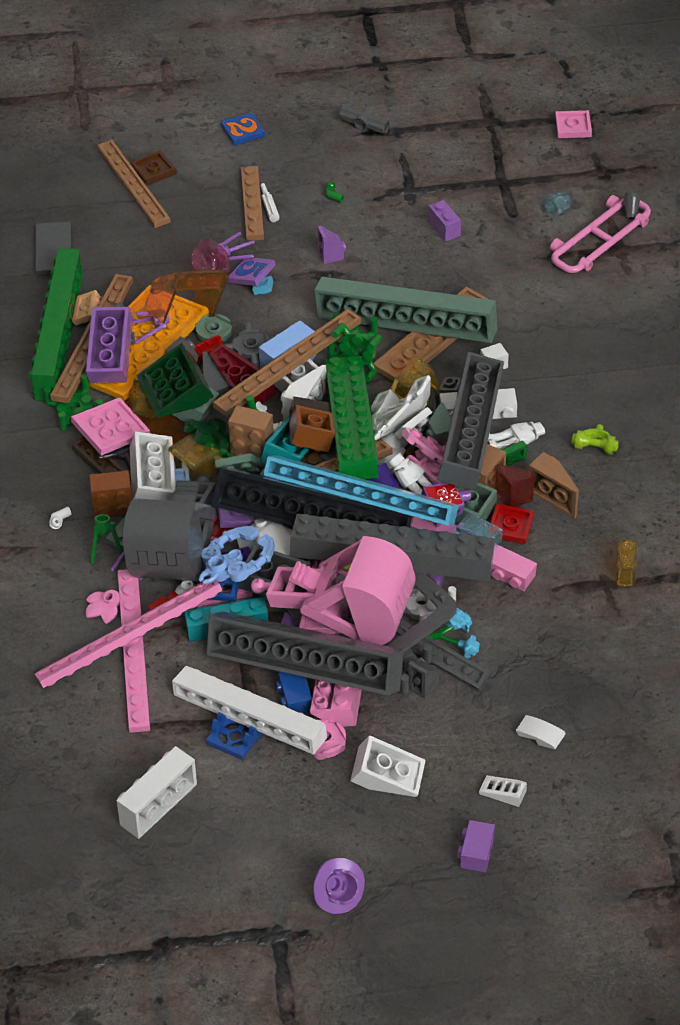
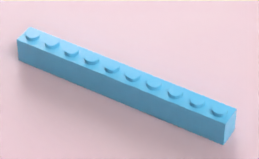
[264,455,459,526]

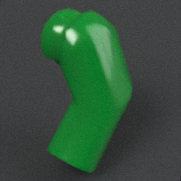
[324,182,344,203]

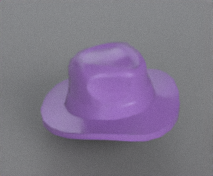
[313,858,365,914]

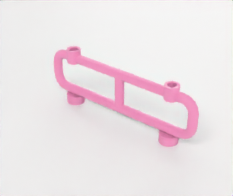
[550,195,651,273]

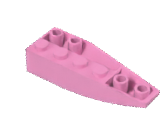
[310,618,362,727]

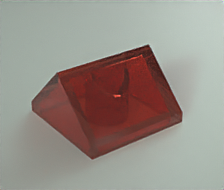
[495,464,535,507]

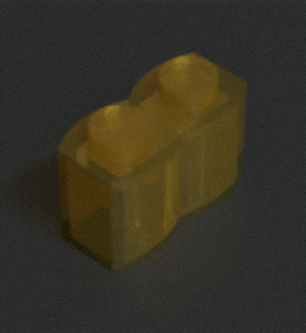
[615,540,637,586]

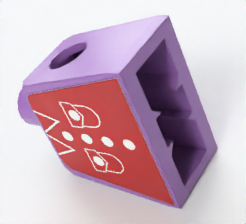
[421,483,471,527]

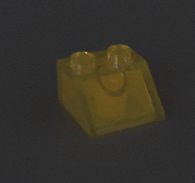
[391,356,441,404]
[168,435,223,478]

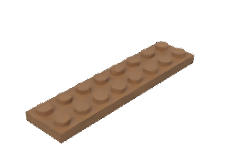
[373,287,488,386]

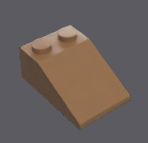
[528,452,579,519]

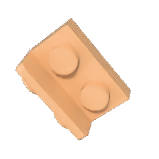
[72,290,103,325]

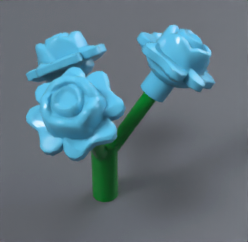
[428,608,480,659]

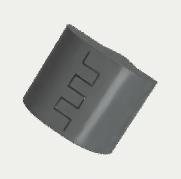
[123,474,216,581]

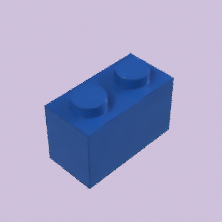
[276,672,312,714]

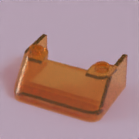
[143,269,229,323]

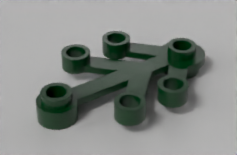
[183,418,230,449]

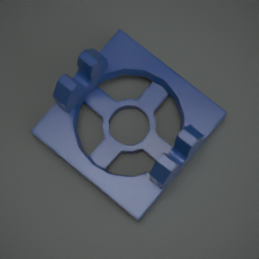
[206,712,262,760]

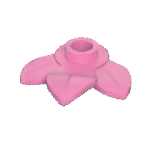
[86,590,120,624]

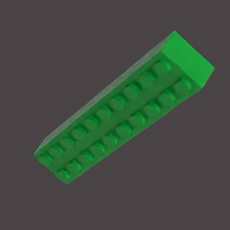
[29,248,83,401]
[325,355,378,479]

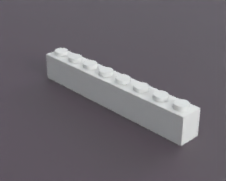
[172,666,327,755]

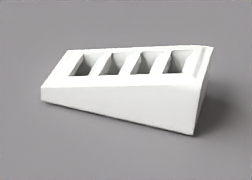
[479,775,527,807]

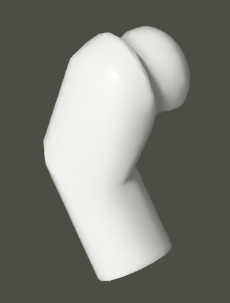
[49,507,72,529]

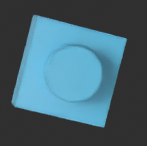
[252,276,274,295]

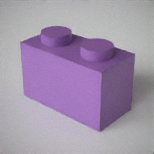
[428,200,461,242]
[457,820,495,872]

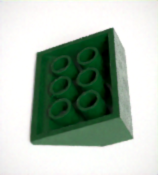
[136,343,214,418]

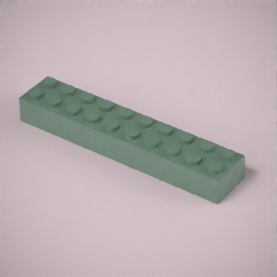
[315,277,498,343]

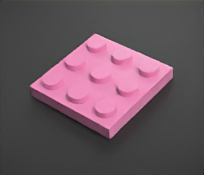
[71,397,150,455]

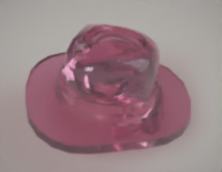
[191,238,230,284]

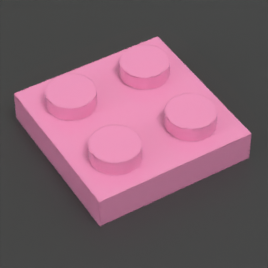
[555,110,592,138]

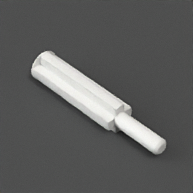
[260,183,279,222]

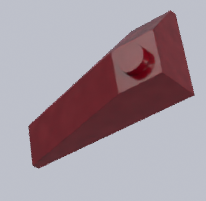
[209,344,275,404]

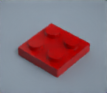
[487,504,534,544]

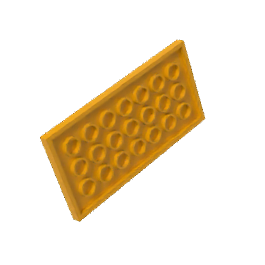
[80,285,209,401]

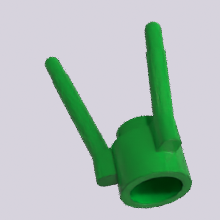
[90,514,123,564]

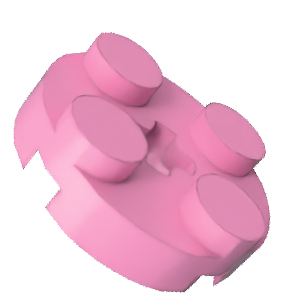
[314,719,346,760]

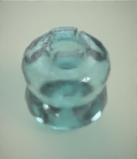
[545,190,571,215]

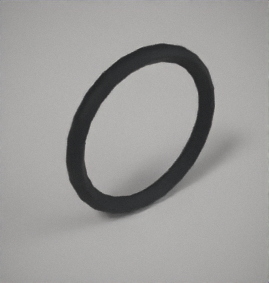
[429,390,440,420]

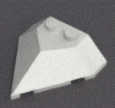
[371,375,431,440]

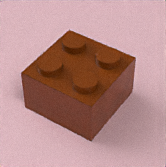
[289,405,335,452]
[90,470,132,517]

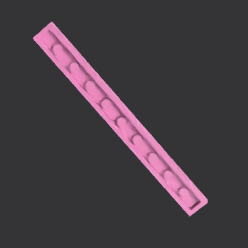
[118,569,150,733]
[35,580,222,688]

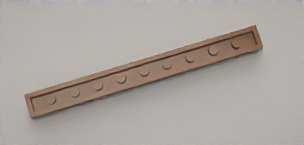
[50,274,133,404]
[213,309,361,417]

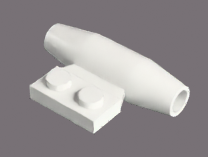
[380,407,432,451]

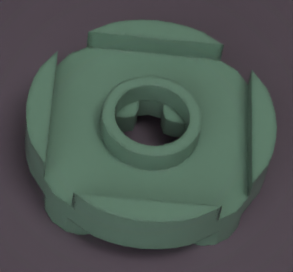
[196,314,232,342]

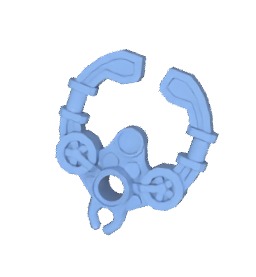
[198,526,275,585]

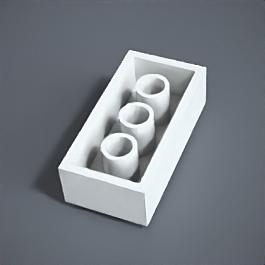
[130,431,175,500]
[117,746,197,839]

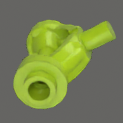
[572,424,619,455]

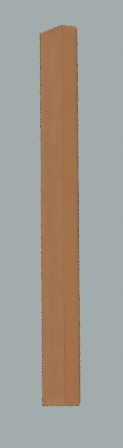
[97,140,170,228]

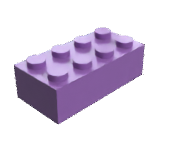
[86,307,133,383]

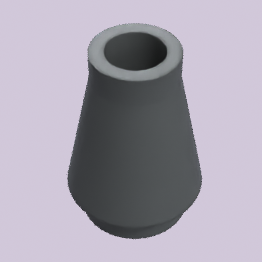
[623,192,641,219]

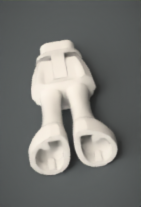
[487,421,545,450]
[389,453,433,494]

